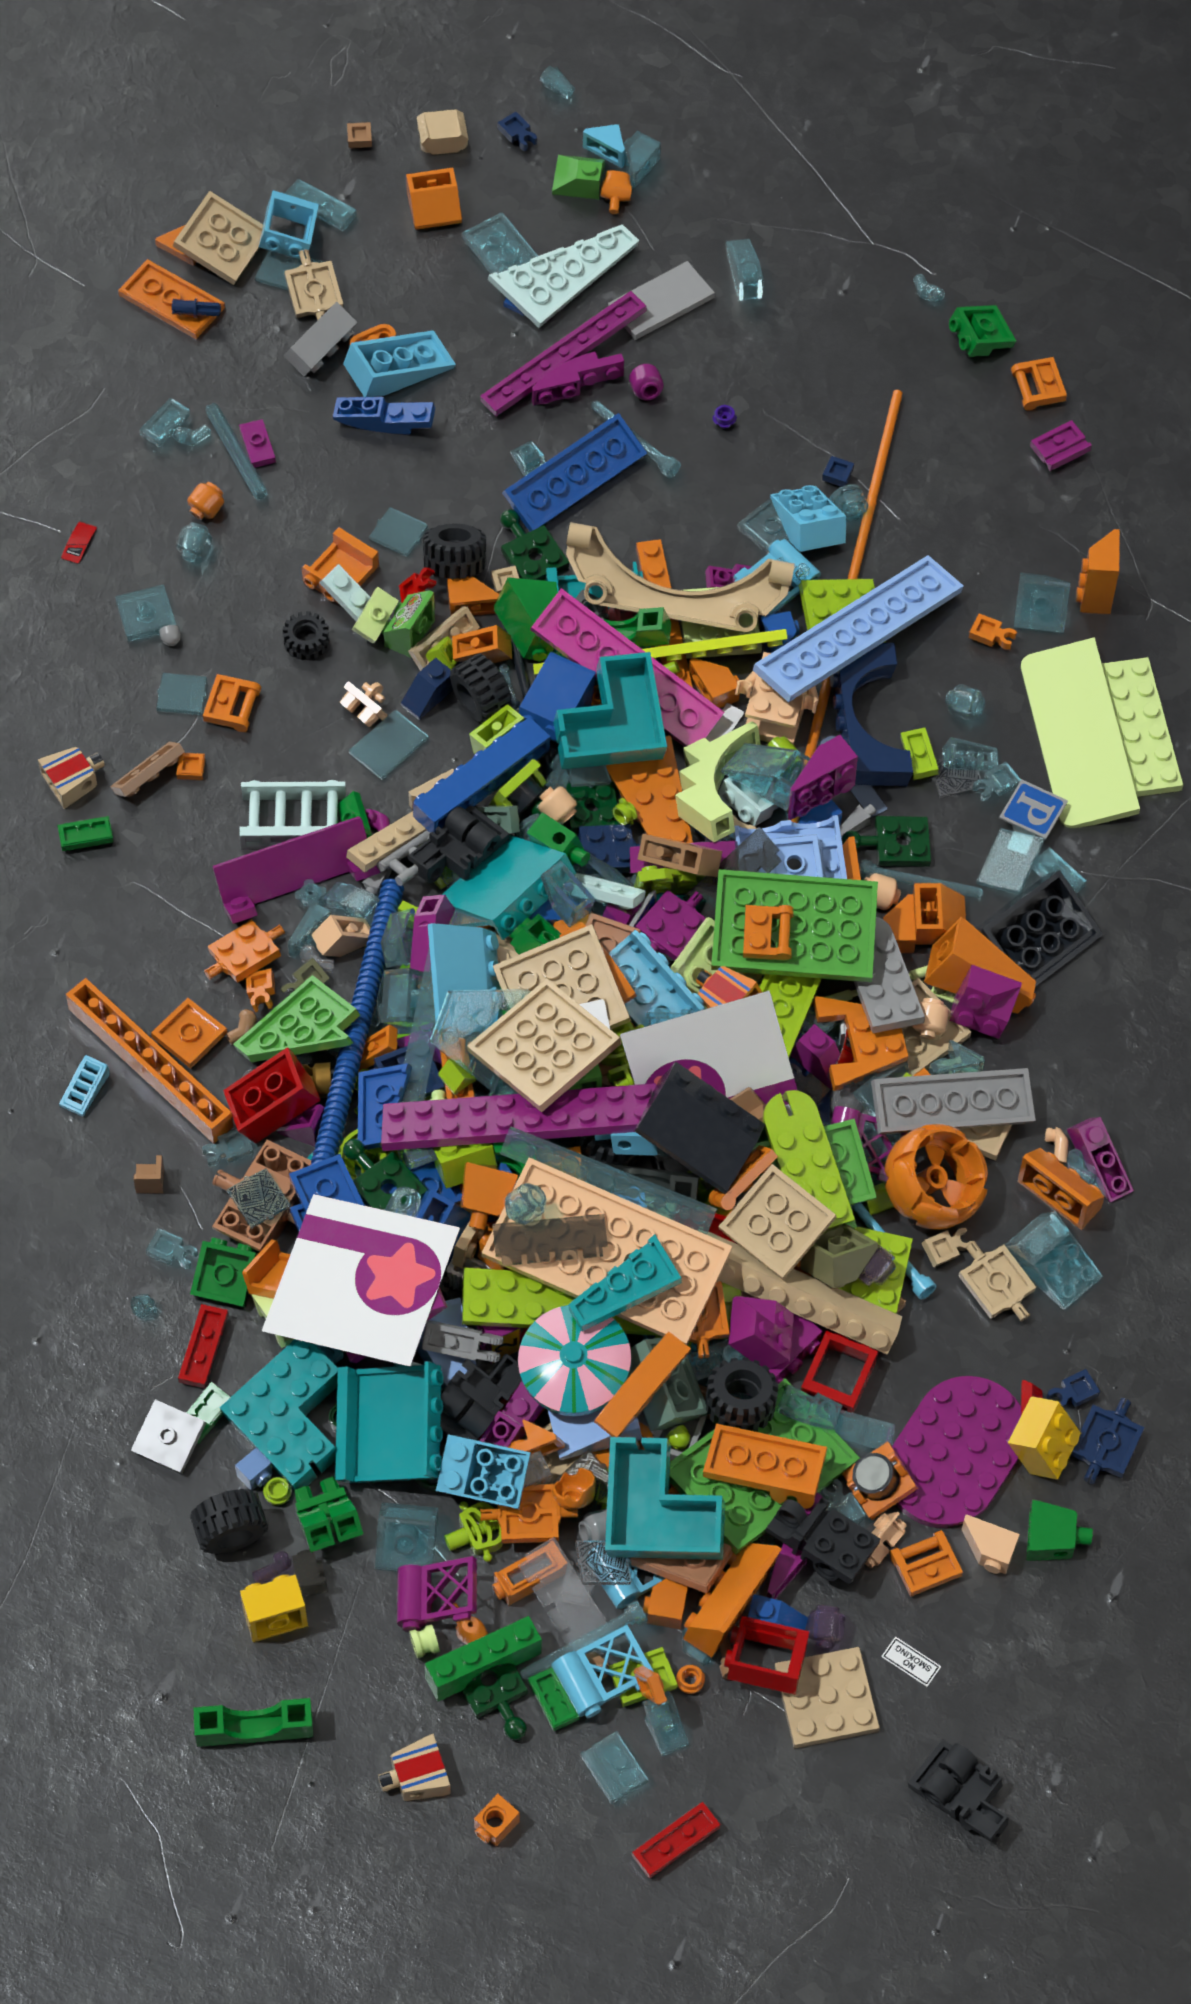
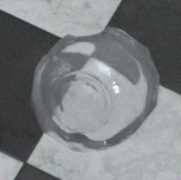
[827,1082,868,1114]

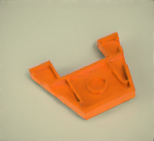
[813,996,908,1091]

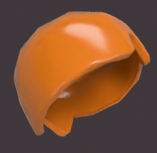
[552,1468,596,1510]

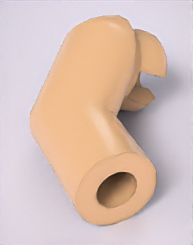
[1045,1127,1069,1163]

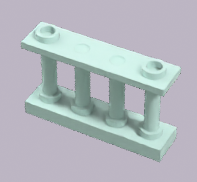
[240,780,346,849]

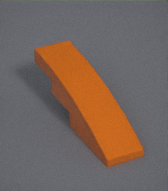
[594,1331,691,1437]

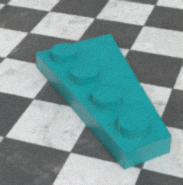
[568,1234,682,1332]

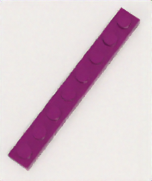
[480,291,647,416]

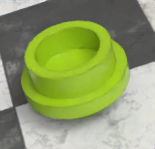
[263,1477,292,1505]

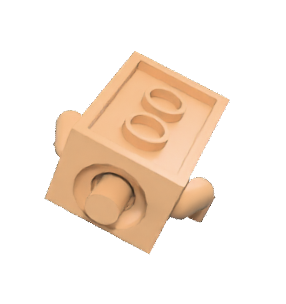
[735,652,819,745]

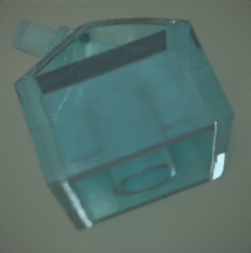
[371,968,436,1032]

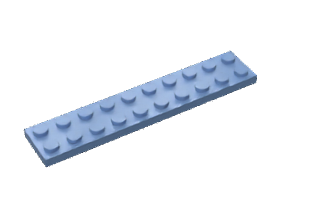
[753,555,963,702]

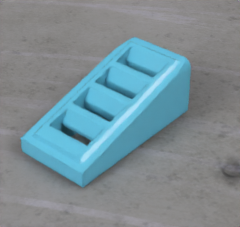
[59,1055,110,1117]

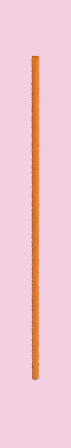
[789,390,903,823]

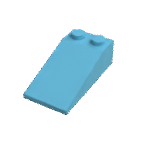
[343,330,456,397]

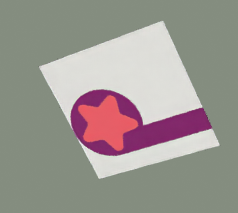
[620,991,798,1162]
[262,1194,460,1366]

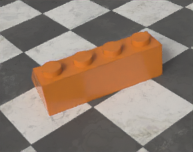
[683,1543,782,1658]

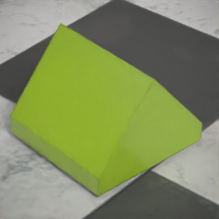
[438,1059,476,1095]
[863,1183,894,1215]

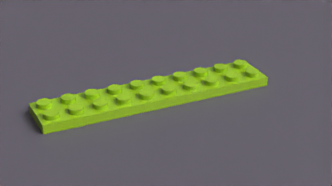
[462,1268,741,1340]

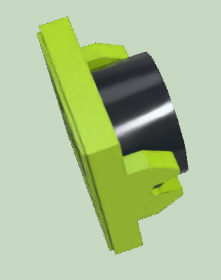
[488,759,547,815]

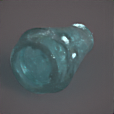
[540,66,575,99]

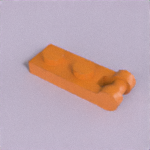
[709,1145,778,1210]

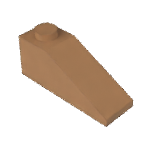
[637,834,722,877]

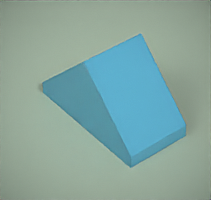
[583,124,625,168]

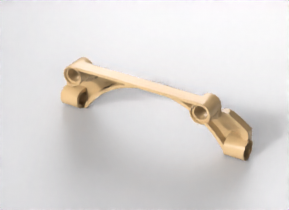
[566,522,795,632]

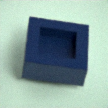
[822,456,854,488]

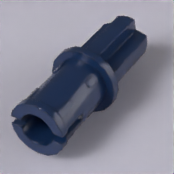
[172,298,221,318]

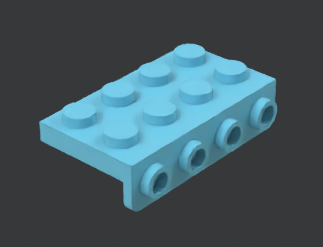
[608,930,705,1027]

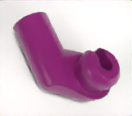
[365,809,390,832]

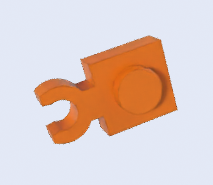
[968,613,1017,650]
[246,968,275,1012]

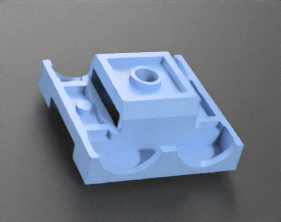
[733,815,847,879]

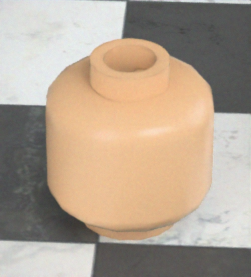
[538,786,577,825]
[864,873,901,910]
[912,998,949,1039]

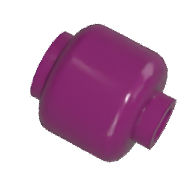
[629,364,664,400]

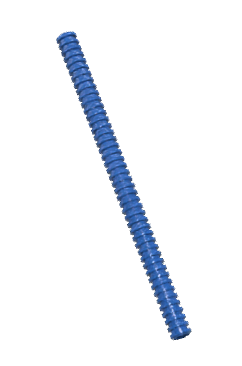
[310,879,405,1165]

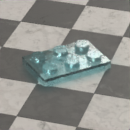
[462,212,538,274]

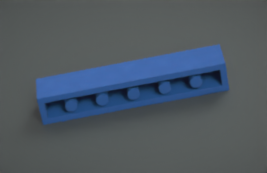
[413,717,550,833]

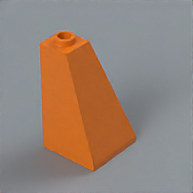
[924,917,1036,1014]

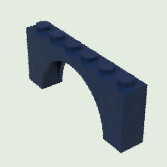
[830,643,913,786]

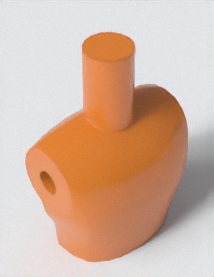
[600,170,632,214]
[450,1602,488,1644]

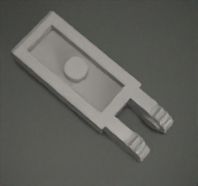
[422,1320,503,1362]

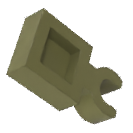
[280,958,329,993]

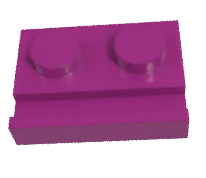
[1030,420,1092,471]

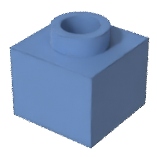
[235,1447,273,1490]

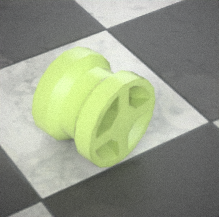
[409,1625,440,1659]

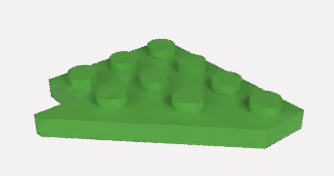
[233,975,360,1062]
[750,1118,877,1229]

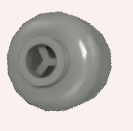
[579,1508,607,1548]

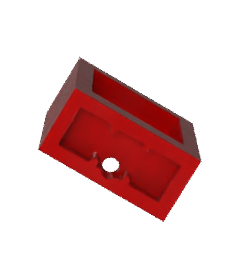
[800,1331,878,1419]
[724,1616,810,1695]

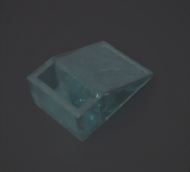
[721,743,810,811]
[1005,1211,1103,1310]

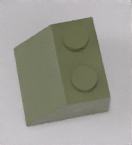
[801,1224,878,1288]

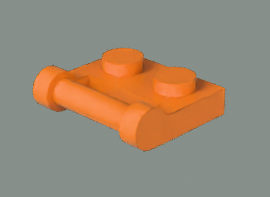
[1011,357,1067,411]
[203,674,262,732]
[743,905,794,960]
[889,1530,963,1597]

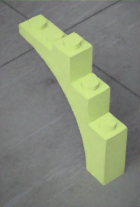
[675,721,761,842]

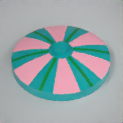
[518,1305,632,1416]

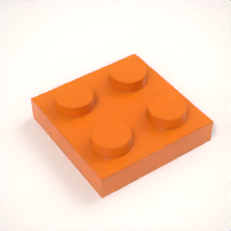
[151,998,227,1069]

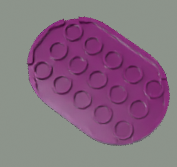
[892,1376,1021,1528]

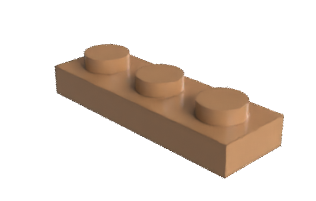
[110,742,185,797]

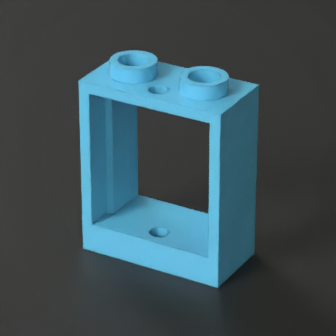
[259,190,319,259]

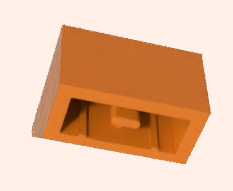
[406,168,462,230]
[913,883,966,945]

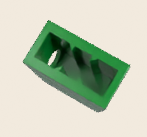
[527,812,590,867]
[1026,1500,1093,1561]

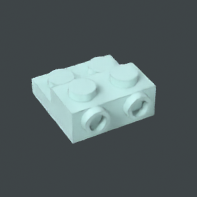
[718,762,790,827]

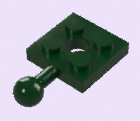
[500,509,570,581]
[530,782,621,833]
[841,816,931,867]
[343,1139,428,1214]
[461,1663,528,1740]

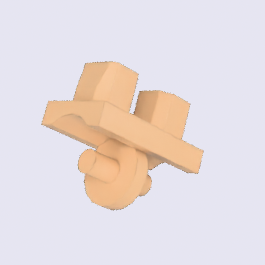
[340,681,388,727]

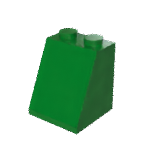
[494,577,558,661]

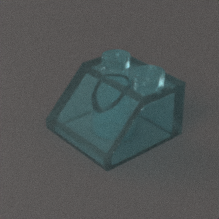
[375,1502,438,1574]

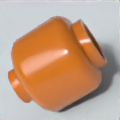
[187,482,224,520]

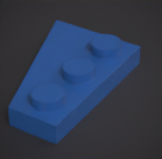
[358,1063,413,1150]

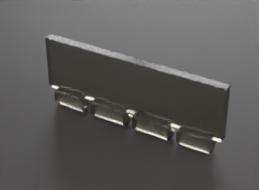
[683,827,782,921]
[492,1214,608,1266]

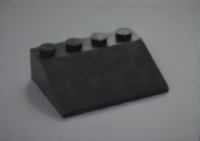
[976,870,1103,987]
[634,1062,765,1194]

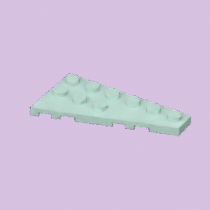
[488,225,639,328]

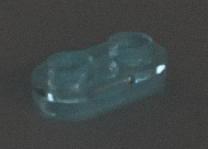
[385,1186,421,1217]

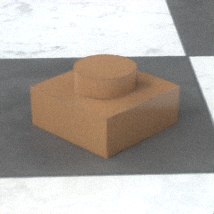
[347,122,372,148]

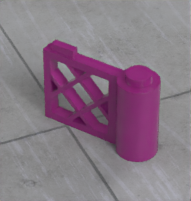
[831,1106,909,1182]
[397,1556,477,1632]

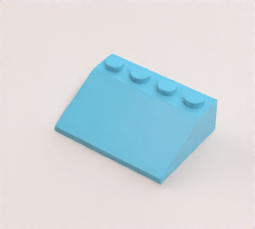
[428,923,503,1041]

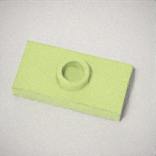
[352,587,399,643]

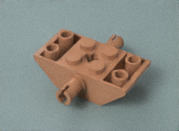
[212,1140,311,1252]

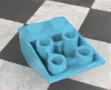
[770,485,846,552]
[436,1435,531,1509]

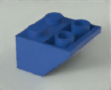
[413,1190,472,1266]

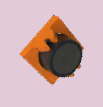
[842,1441,918,1520]

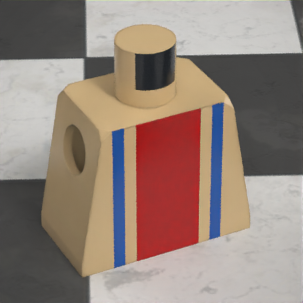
[38,747,105,809]
[378,1734,451,1801]

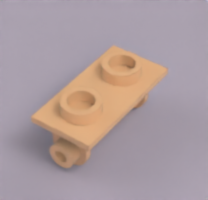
[865,1512,907,1568]

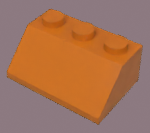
[1076,529,1120,614]
[1017,1148,1105,1230]

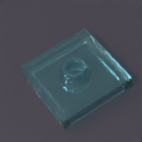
[115,584,176,641]

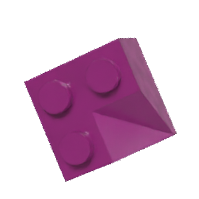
[949,965,1022,1039]
[728,1296,794,1368]

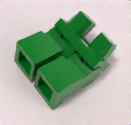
[295,1477,363,1552]

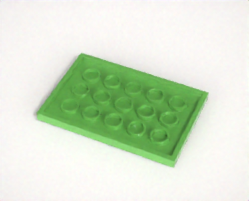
[711,869,878,982]
[669,1378,860,1555]

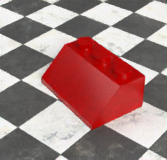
[223,1047,321,1144]

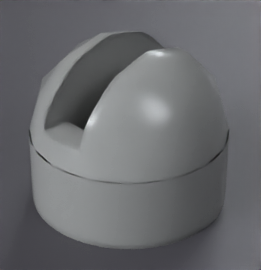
[159,625,181,646]

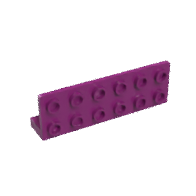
[213,816,381,924]

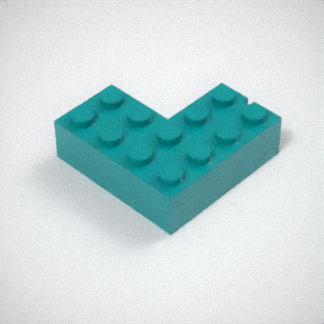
[553,652,667,770]
[219,1339,338,1490]
[605,1437,725,1560]

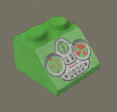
[382,590,435,658]

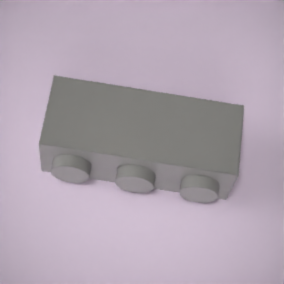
[283,302,357,376]

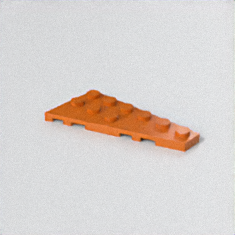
[603,736,693,843]

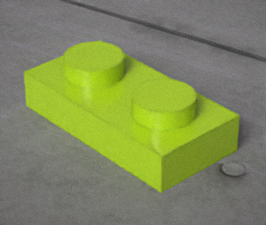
[900,728,939,780]

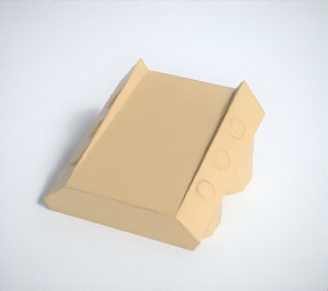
[417,110,469,155]

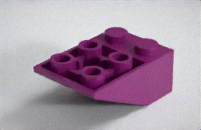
[788,735,858,820]

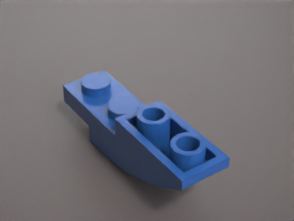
[333,397,436,434]

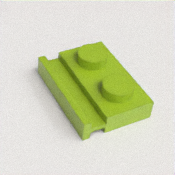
[609,1647,678,1707]

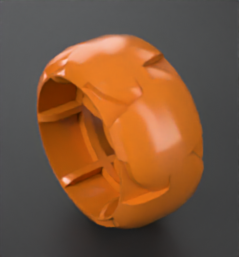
[884,1124,988,1230]

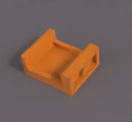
[302,527,379,604]
[242,1240,291,1299]

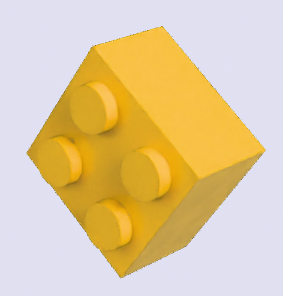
[1008,1397,1081,1480]
[240,1574,308,1642]

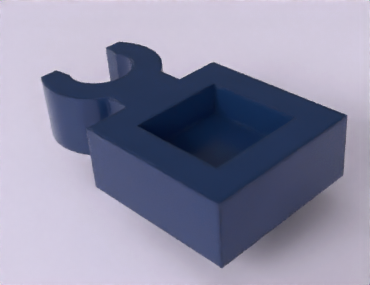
[497,112,537,151]
[1047,1369,1100,1408]

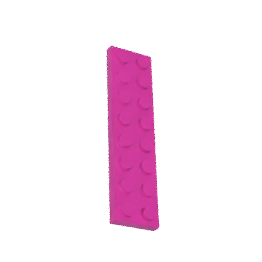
[530,588,725,747]

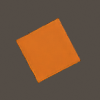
[176,753,205,780]

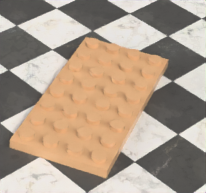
[482,1158,732,1345]

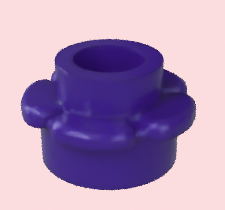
[712,405,737,428]

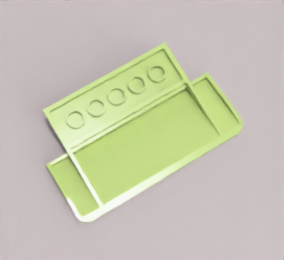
[1021,637,1183,828]

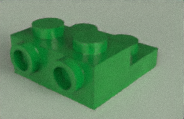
[949,305,1016,357]
[509,913,561,955]
[190,1237,258,1307]

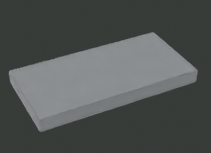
[608,261,715,340]

